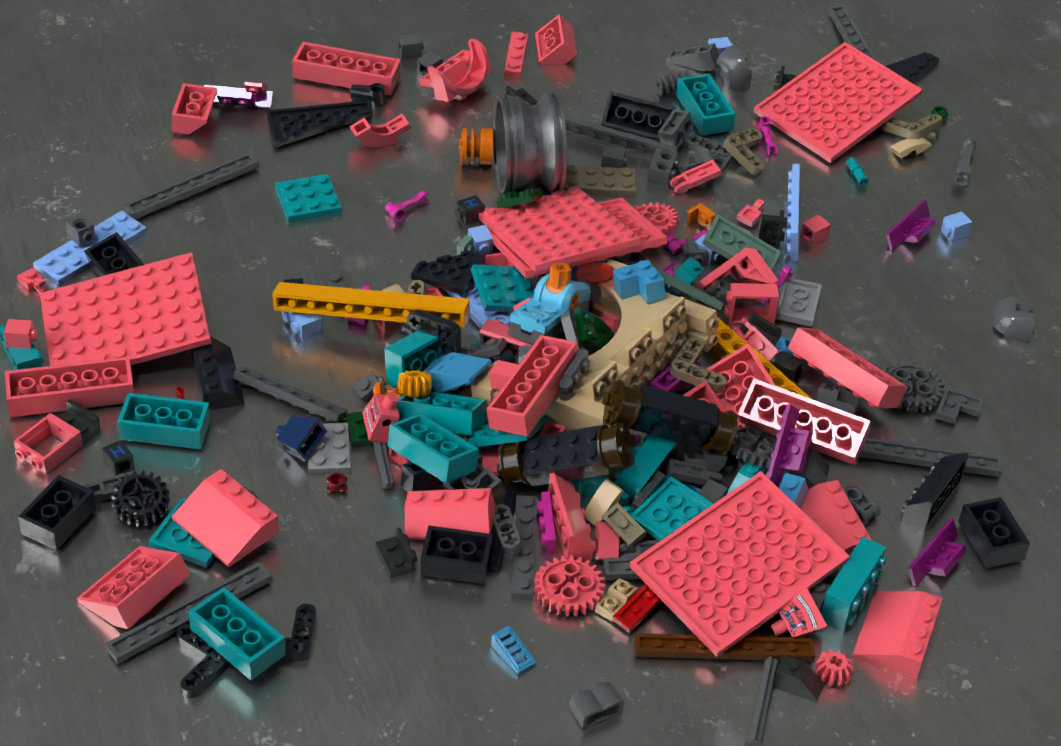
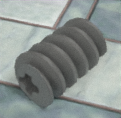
[656,70,692,96]

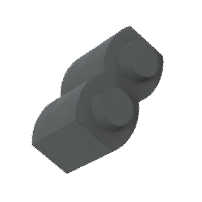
[569,682,624,728]

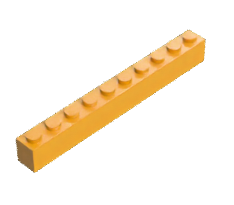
[272,282,470,328]

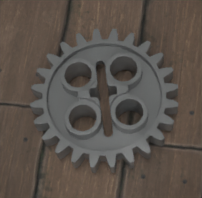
[884,361,945,413]
[730,425,777,469]

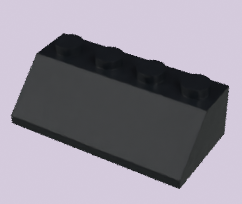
[601,91,677,140]
[191,336,245,410]
[901,452,969,531]

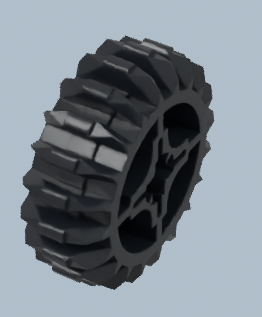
[111,470,170,527]

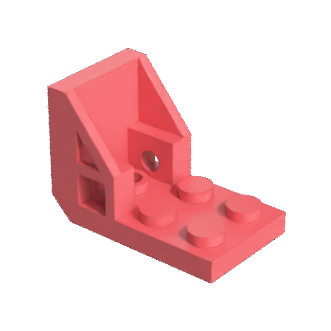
[694,248,778,292]

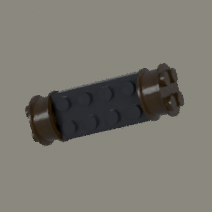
[602,380,739,455]
[497,422,636,487]

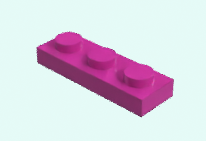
[537,492,556,554]

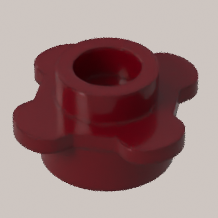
[327,473,348,492]

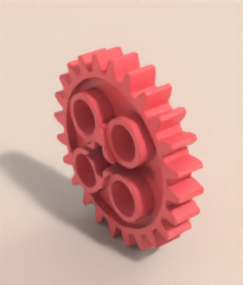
[635,202,679,237]
[534,555,605,617]

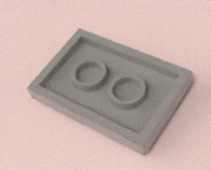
[775,278,822,327]
[308,423,351,475]

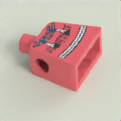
[362,392,399,444]
[771,588,827,638]

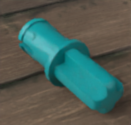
[846,157,869,186]

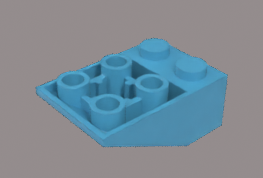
[422,352,492,394]

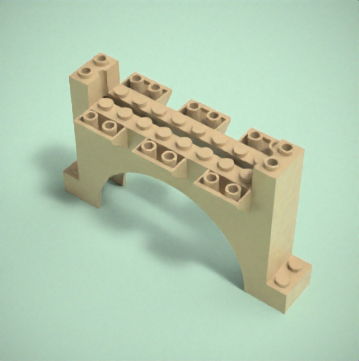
[471,259,719,431]

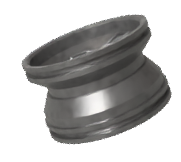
[493,93,567,194]

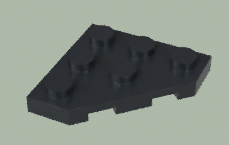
[411,250,486,295]

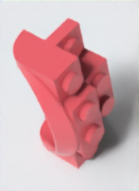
[419,39,493,102]

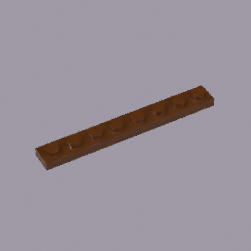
[634,633,815,662]

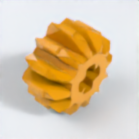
[398,370,432,397]

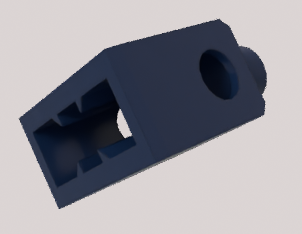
[276,416,327,462]

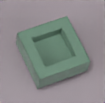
[457,235,474,255]

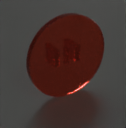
[576,262,615,286]

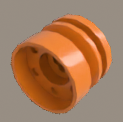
[459,127,493,166]

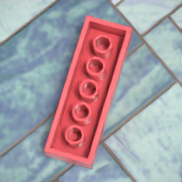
[292,42,401,95]
[788,327,908,409]
[486,335,579,436]
[5,356,134,417]
[738,378,871,465]

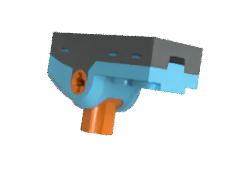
[508,263,591,345]

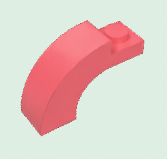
[349,114,411,148]

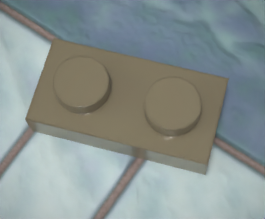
[602,502,646,548]

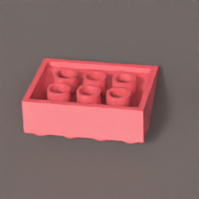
[698,343,776,428]
[172,469,279,567]
[801,480,872,556]
[77,546,191,629]
[852,591,943,679]

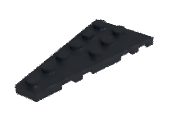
[885,52,940,84]
[266,100,373,148]

